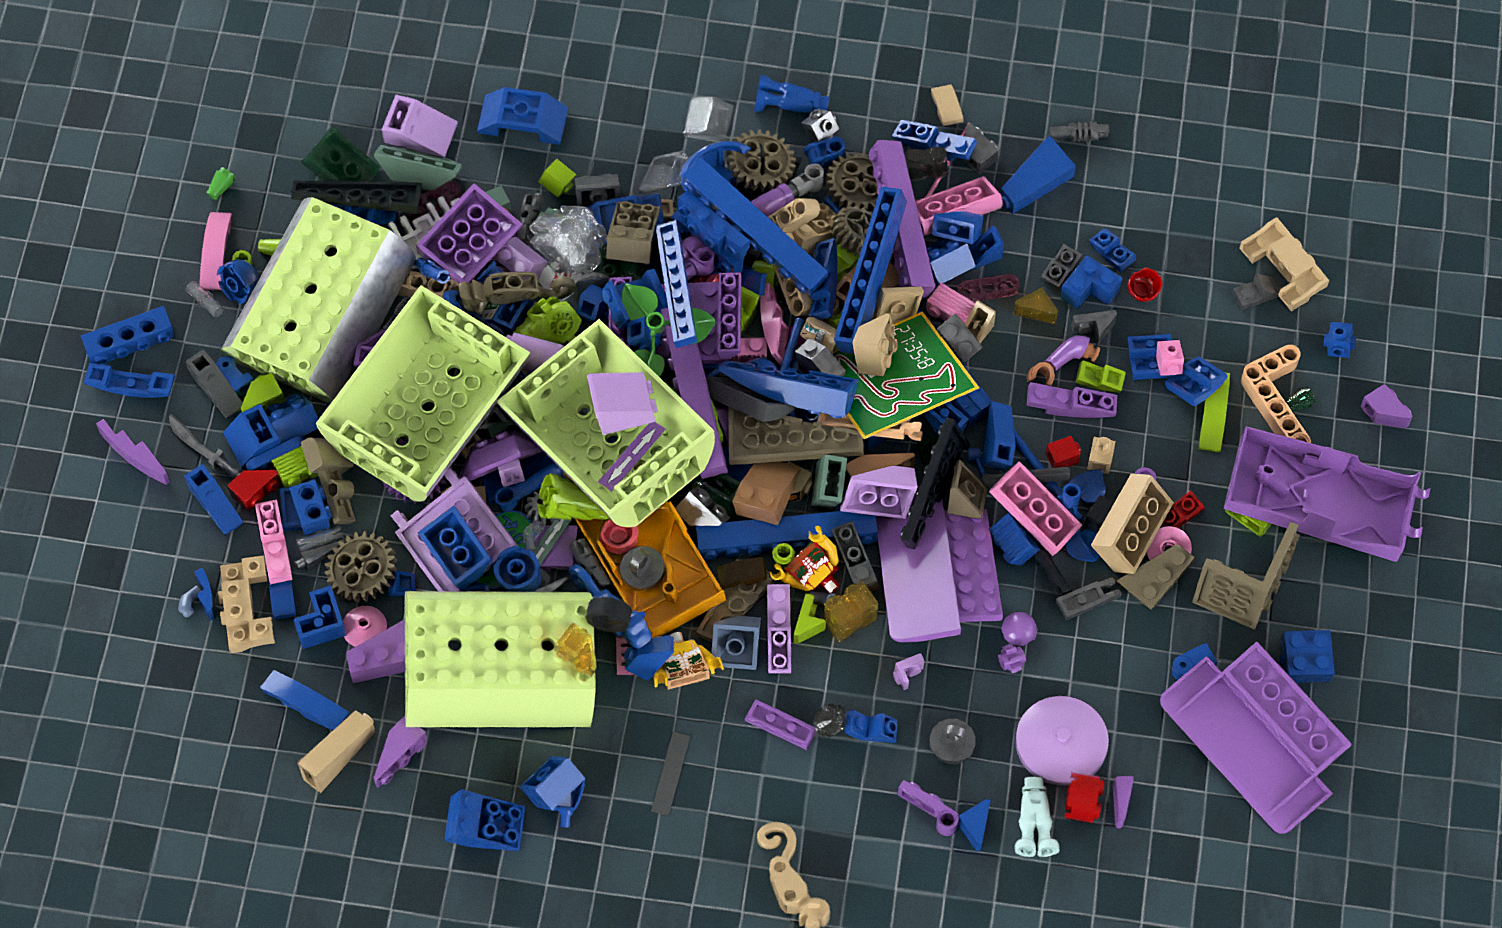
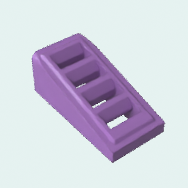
[1113,776,1134,828]

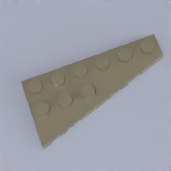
[728,406,864,465]

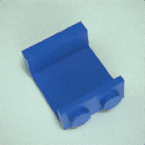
[602,269,668,329]

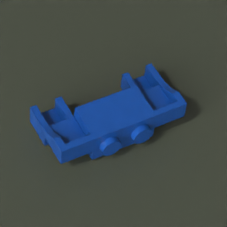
[672,190,750,273]

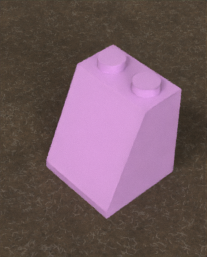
[587,372,658,435]

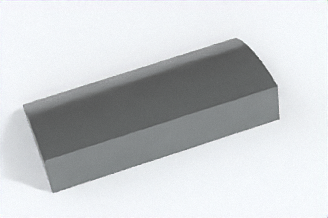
[705,376,795,422]

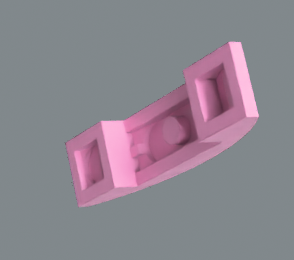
[200,212,232,290]

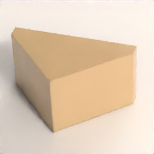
[965,301,996,343]

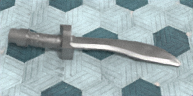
[169,414,241,480]

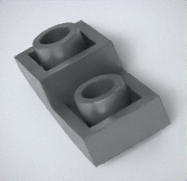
[1041,244,1082,288]

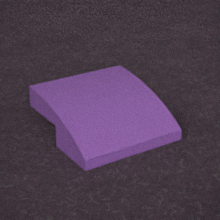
[530,525,578,572]

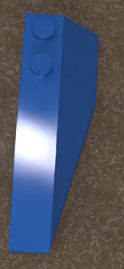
[719,360,859,418]

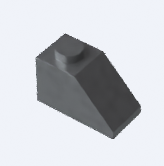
[795,338,846,376]

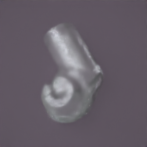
[523,521,544,553]

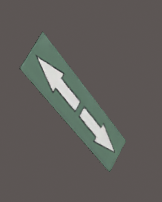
[518,518,572,573]

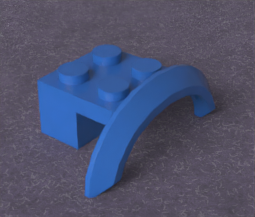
[680,141,751,208]

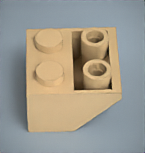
[852,314,897,376]

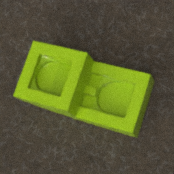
[1075,361,1126,393]

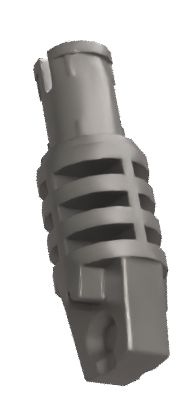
[1049,122,1109,142]

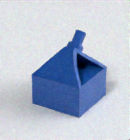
[519,756,585,827]

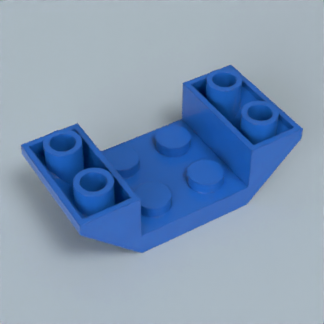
[477,87,568,145]

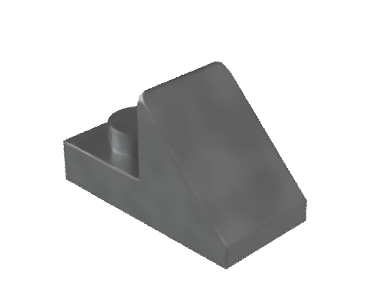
[1232,274,1280,310]
[1071,310,1117,345]

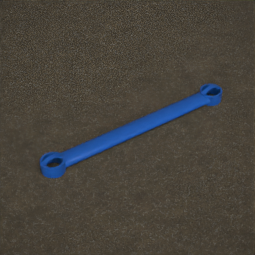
[494,436,618,511]

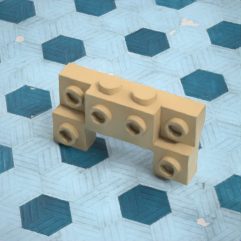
[1240,217,1329,312]
[218,555,275,653]

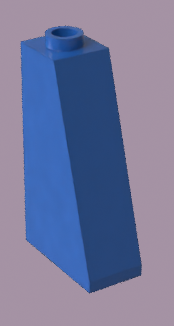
[1001,136,1076,214]

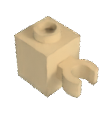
[1087,437,1116,474]

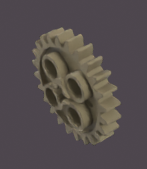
[726,129,796,192]
[825,151,878,212]
[324,531,398,603]

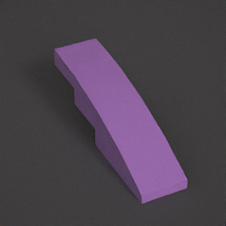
[96,419,170,485]

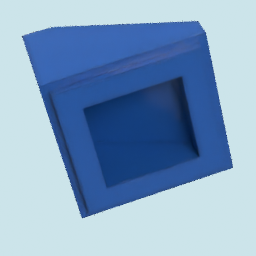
[388,570,416,597]

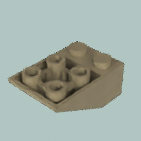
[606,201,660,264]

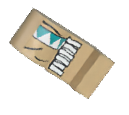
[800,317,838,354]

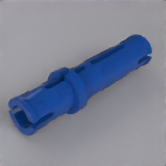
[414,258,450,284]

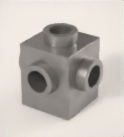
[801,109,839,142]

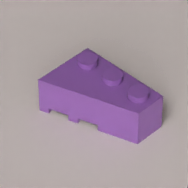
[346,620,405,683]

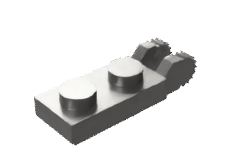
[1056,578,1122,620]

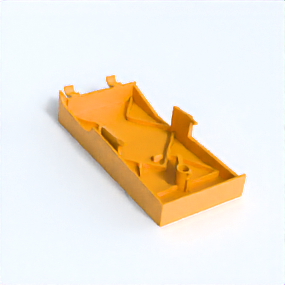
[563,464,726,638]

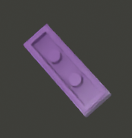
[745,699,817,750]

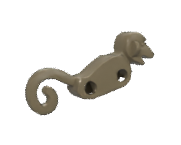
[458,272,575,313]

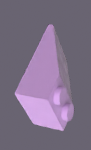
[840,466,917,519]

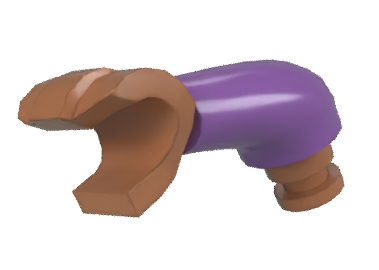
[1026,336,1101,386]

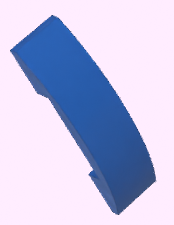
[84,363,175,398]

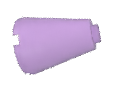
[506,332,565,374]

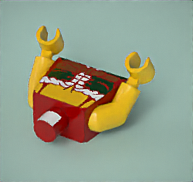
[769,526,840,594]

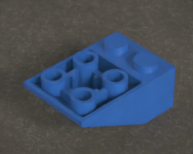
[444,789,525,851]

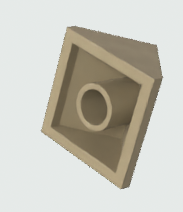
[947,460,987,519]

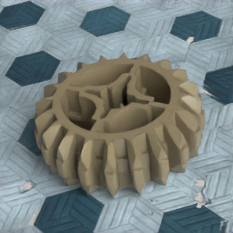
[830,206,872,257]

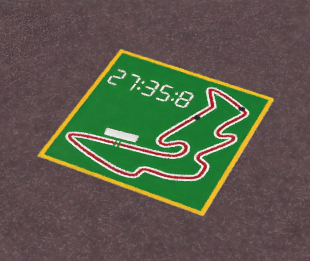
[833,311,979,439]

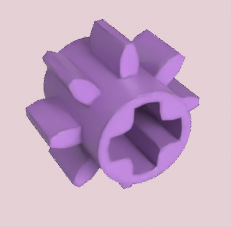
[998,643,1026,673]

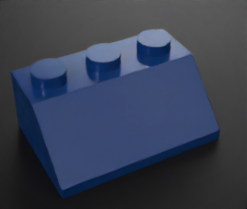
[418,506,492,591]

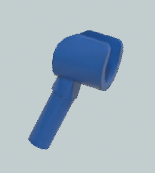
[967,448,986,478]

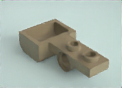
[301,438,356,524]

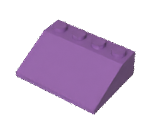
[416,184,523,284]

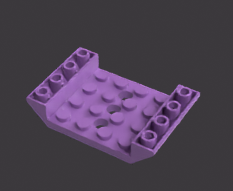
[609,272,741,366]

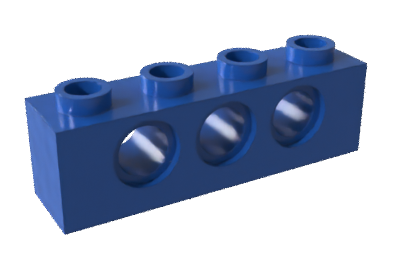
[80,306,175,365]

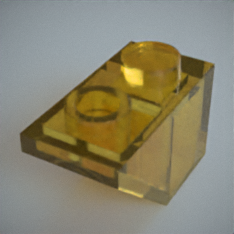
[554,622,597,677]

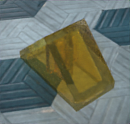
[1013,288,1058,325]

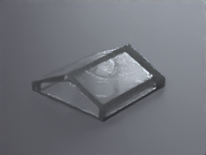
[683,96,733,142]

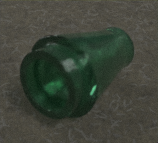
[1285,387,1316,412]

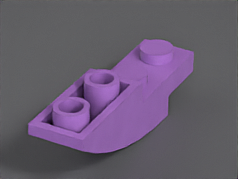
[1027,382,1117,418]

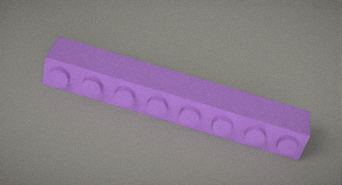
[869,140,935,298]
[661,308,728,479]

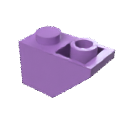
[1361,384,1413,428]

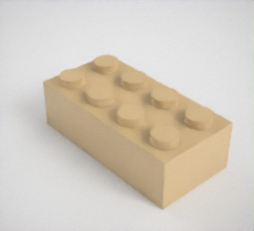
[1091,474,1174,574]

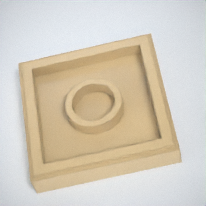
[871,286,924,324]

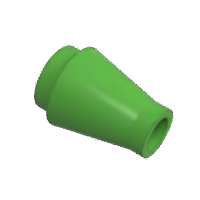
[206,167,235,200]

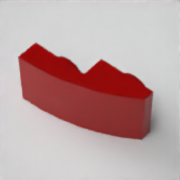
[1162,490,1206,528]

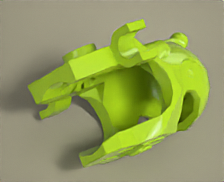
[513,297,582,344]

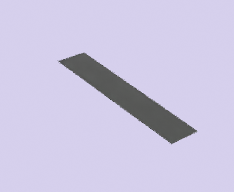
[651,732,690,816]

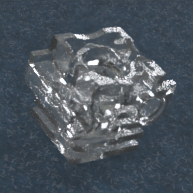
[529,206,608,275]

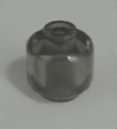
[813,703,847,737]

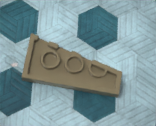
[696,558,776,642]

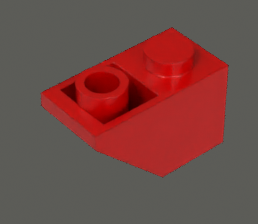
[227,470,281,511]

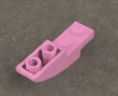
[255,500,293,584]

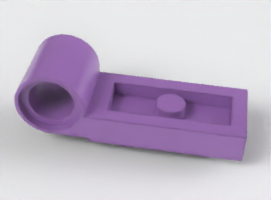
[898,780,958,836]

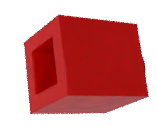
[1045,436,1082,468]

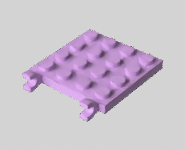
[391,468,518,591]

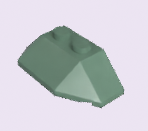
[374,145,462,191]

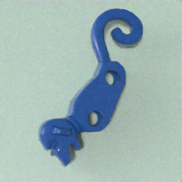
[568,564,652,649]

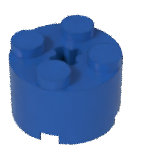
[493,546,542,592]

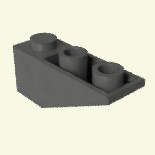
[185,349,243,419]
[831,521,879,597]

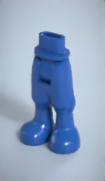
[754,75,829,113]

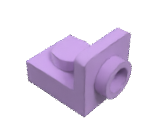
[497,458,525,487]
[893,653,924,690]

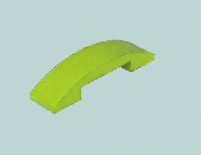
[1198,372,1230,452]

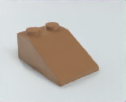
[733,462,801,525]

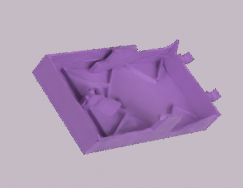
[1224,426,1430,562]

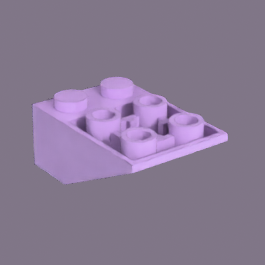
[382,95,458,158]

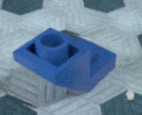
[845,710,898,743]

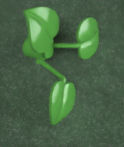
[621,283,716,377]

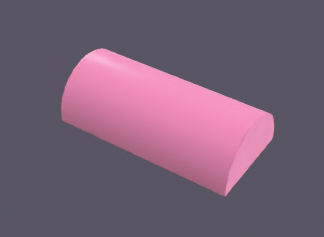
[915,176,1002,236]
[989,461,1082,556]

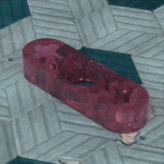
[405,181,462,222]
[958,274,1020,302]

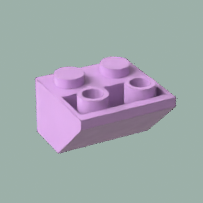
[490,237,548,279]

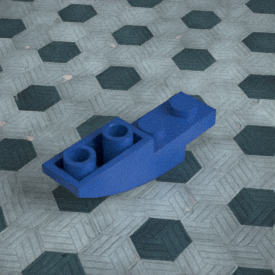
[892,120,977,162]

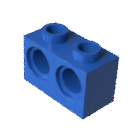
[289,480,332,535]

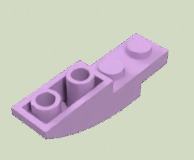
[767,584,791,674]

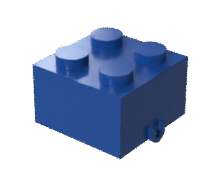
[1280,630,1335,683]

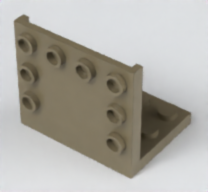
[1192,521,1300,630]

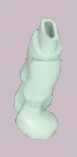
[1015,777,1059,857]

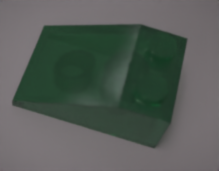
[301,126,381,182]

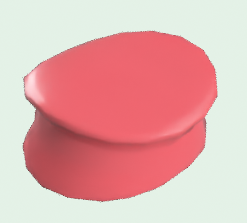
[599,519,639,554]

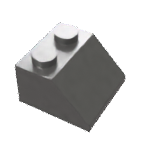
[575,174,620,208]

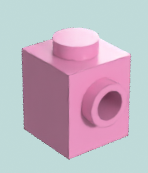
[1156,340,1184,376]

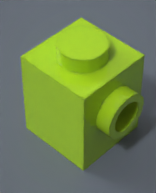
[538,159,577,198]

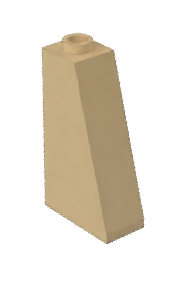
[298,710,375,793]

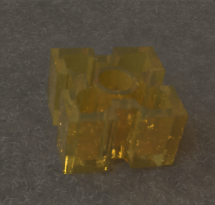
[824,581,878,643]

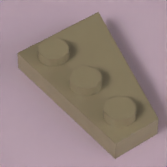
[1117,544,1195,611]

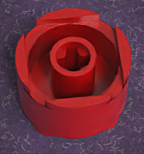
[1064,772,1104,823]

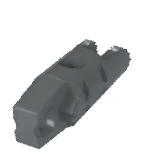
[517,193,543,245]
[570,538,610,591]

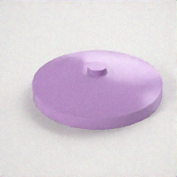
[1016,696,1109,786]

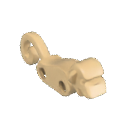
[757,822,830,928]

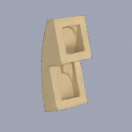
[931,84,964,126]

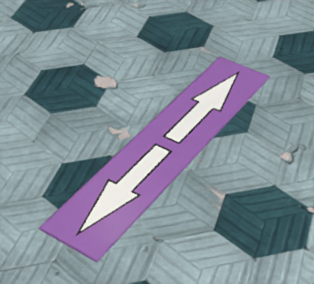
[598,422,666,492]

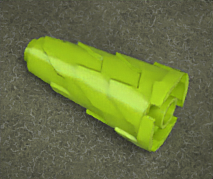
[538,473,610,521]

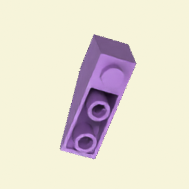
[374,715,427,789]

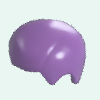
[1001,612,1038,646]

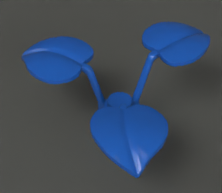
[1057,469,1105,562]

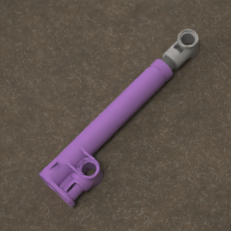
[659,164,824,280]

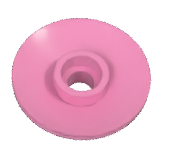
[1147,526,1192,560]
[343,606,387,647]

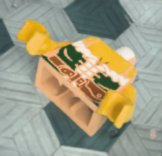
[654,632,724,690]

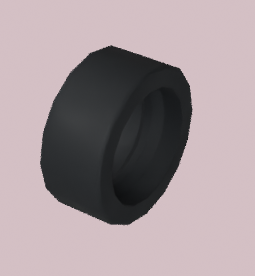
[586,597,632,632]

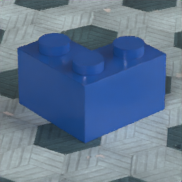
[1060,255,1123,309]
[293,585,347,649]

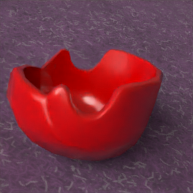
[1127,268,1163,302]

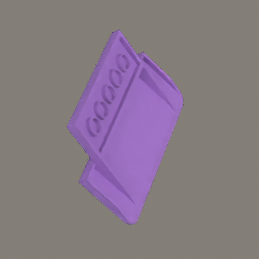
[876,492,1003,642]
[1160,642,1352,834]

